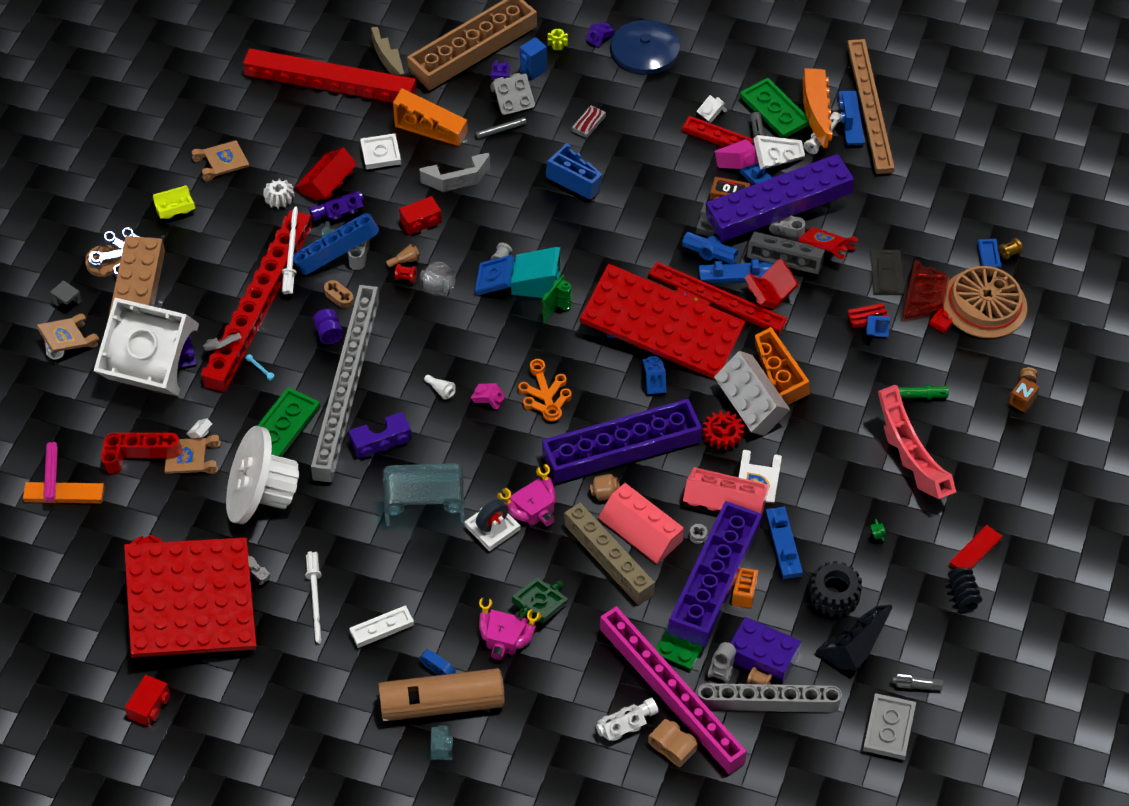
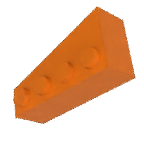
[393,88,468,146]
[755,327,810,406]

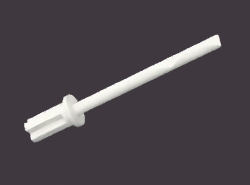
[282,206,298,295]
[305,551,322,644]

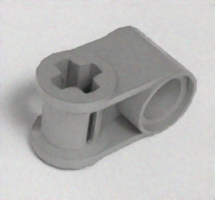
[769,216,805,241]
[348,240,369,270]
[707,642,736,684]

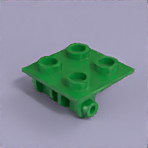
[542,275,572,323]

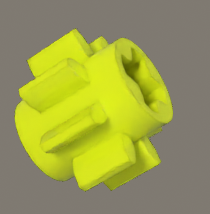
[547,29,568,50]

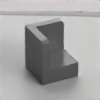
[50,281,82,307]

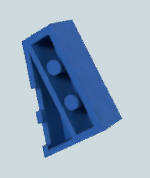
[546,143,602,200]

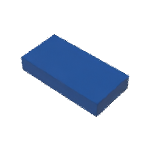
[977,239,1001,269]

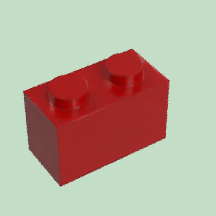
[399,196,442,235]
[125,675,170,727]

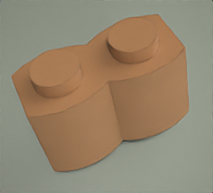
[648,719,697,767]

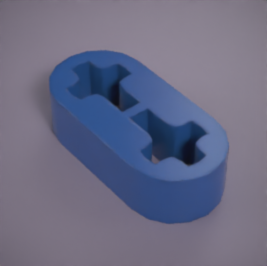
[419,649,456,675]

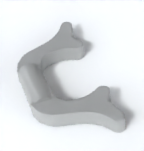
[203,333,242,351]

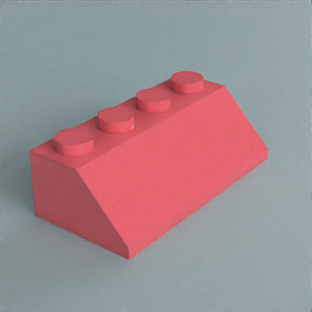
[683,467,770,514]
[598,483,684,565]

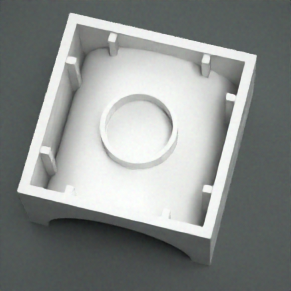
[94,298,199,396]

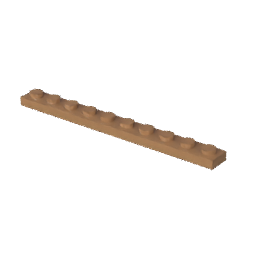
[847,39,895,174]

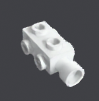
[596,698,658,741]

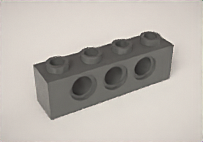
[747,232,825,274]

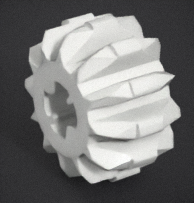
[263,178,294,209]

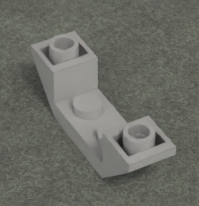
[420,153,490,192]

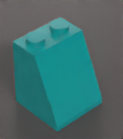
[510,247,560,298]

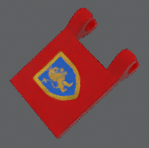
[799,227,858,259]

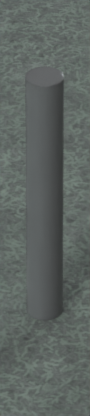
[475,117,527,139]

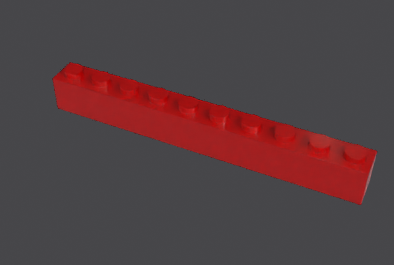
[243,49,417,102]

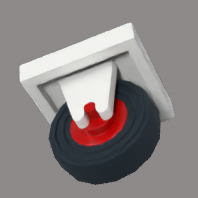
[464,499,520,551]

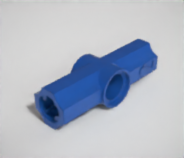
[682,232,739,264]

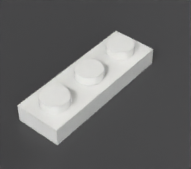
[349,605,414,648]

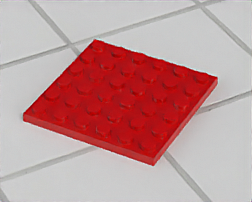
[124,537,256,658]

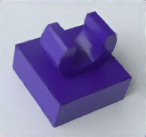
[491,61,510,80]

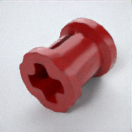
[395,264,417,283]

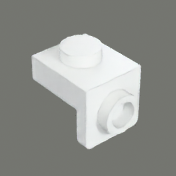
[697,95,727,123]

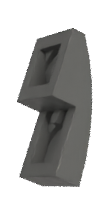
[696,202,715,236]

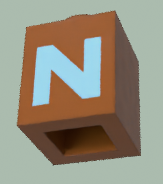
[1009,378,1039,413]

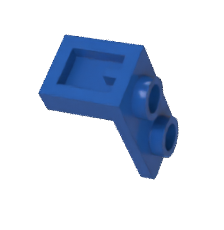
[643,356,666,394]

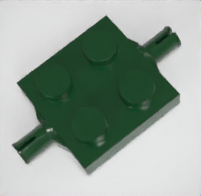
[511,577,568,624]

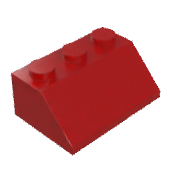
[294,147,357,201]

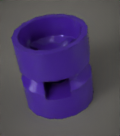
[313,309,344,344]

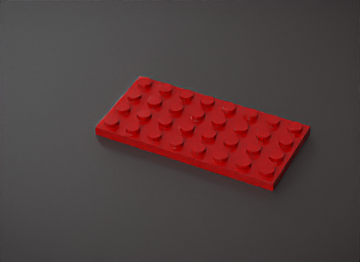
[579,264,746,380]

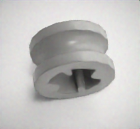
[689,524,708,544]

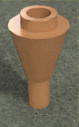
[386,244,420,268]

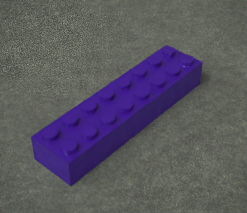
[706,154,854,242]
[542,399,702,484]
[667,501,762,647]

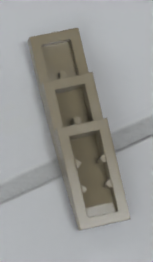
[371,27,404,77]

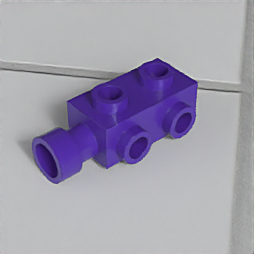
[309,191,364,221]

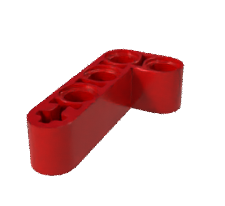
[101,433,182,474]

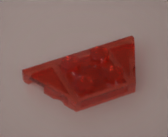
[903,260,949,319]

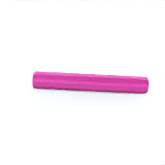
[44,442,58,502]

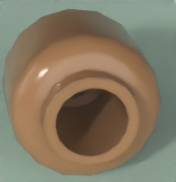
[590,474,620,501]

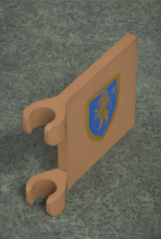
[192,140,249,182]
[37,314,99,353]
[165,435,221,474]

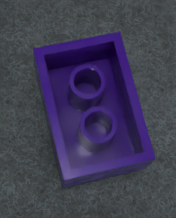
[730,617,801,685]

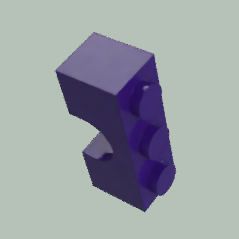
[348,412,412,459]

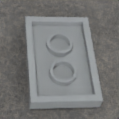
[863,693,916,760]

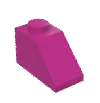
[714,139,758,169]

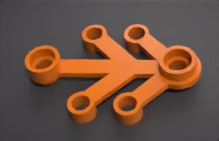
[518,359,572,422]

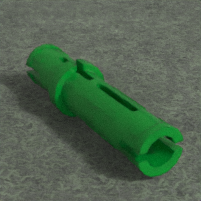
[899,384,949,400]

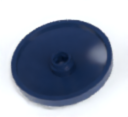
[611,20,680,74]

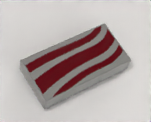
[572,105,606,138]

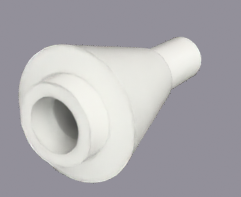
[424,375,455,400]

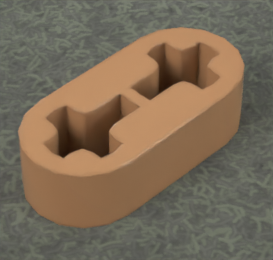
[324,280,354,309]

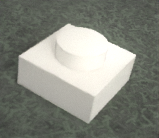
[186,419,212,439]

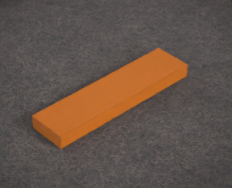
[23,482,105,504]

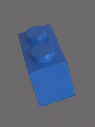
[519,37,547,81]

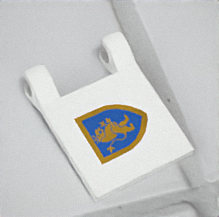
[739,450,782,504]

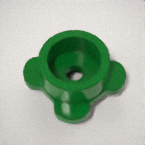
[870,519,886,541]

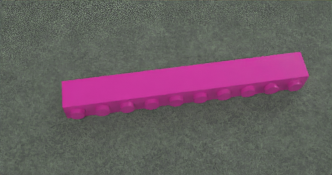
[600,606,747,774]

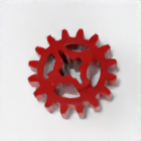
[702,411,744,450]

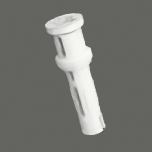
[804,112,841,154]

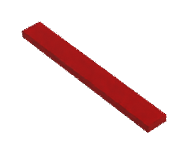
[648,262,788,335]

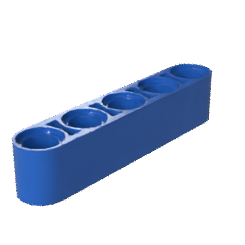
[293,213,379,275]

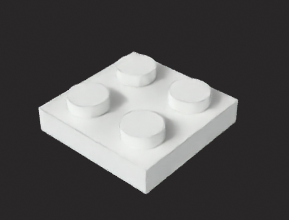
[360,134,401,170]

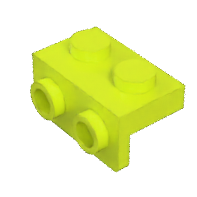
[153,185,195,219]

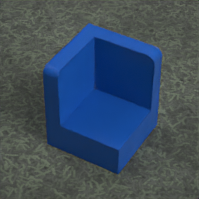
[866,315,891,337]

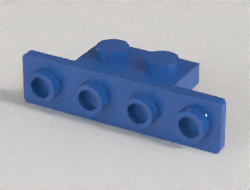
[838,91,864,146]

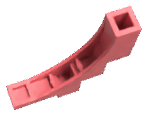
[878,385,956,499]

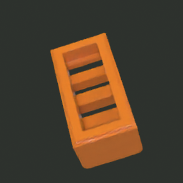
[732,568,758,608]

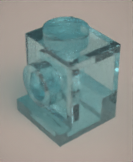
[430,725,453,760]

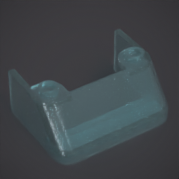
[383,464,465,526]

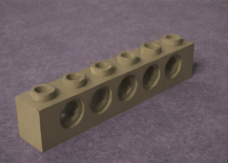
[565,502,655,606]

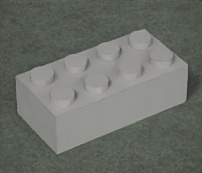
[714,351,790,436]

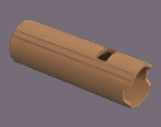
[379,668,505,721]

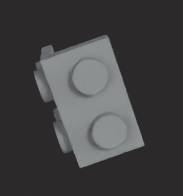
[490,73,535,115]

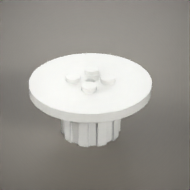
[226,426,299,524]

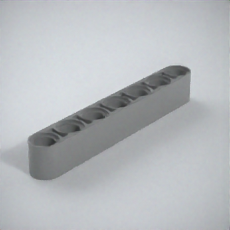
[697,683,842,712]

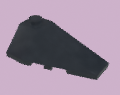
[816,604,892,671]

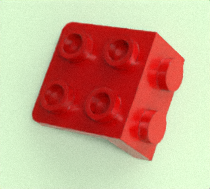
[744,259,798,310]

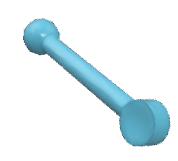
[246,354,274,381]

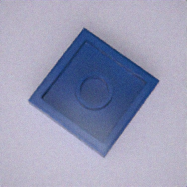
[475,255,514,295]

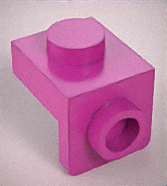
[471,383,505,410]

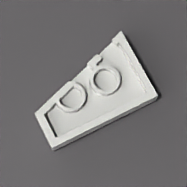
[754,135,805,170]

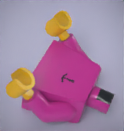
[497,464,556,526]
[479,598,541,660]

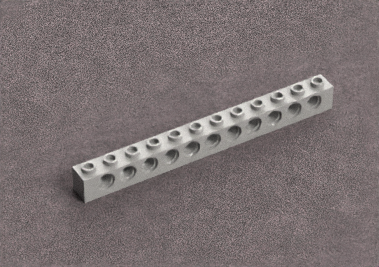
[311,285,379,483]

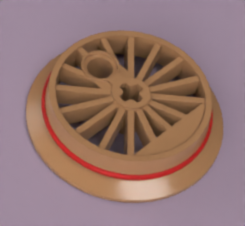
[942,266,1027,338]

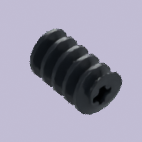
[948,568,983,613]

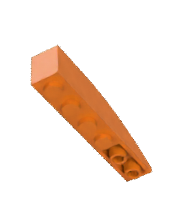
[802,68,832,148]

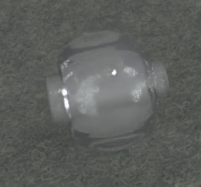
[420,261,455,296]

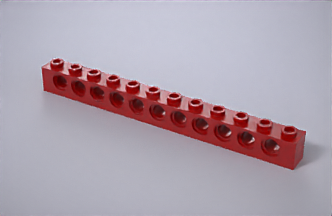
[201,210,312,392]

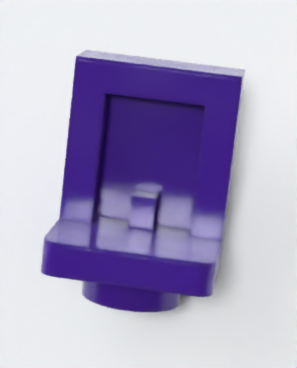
[586,22,615,47]

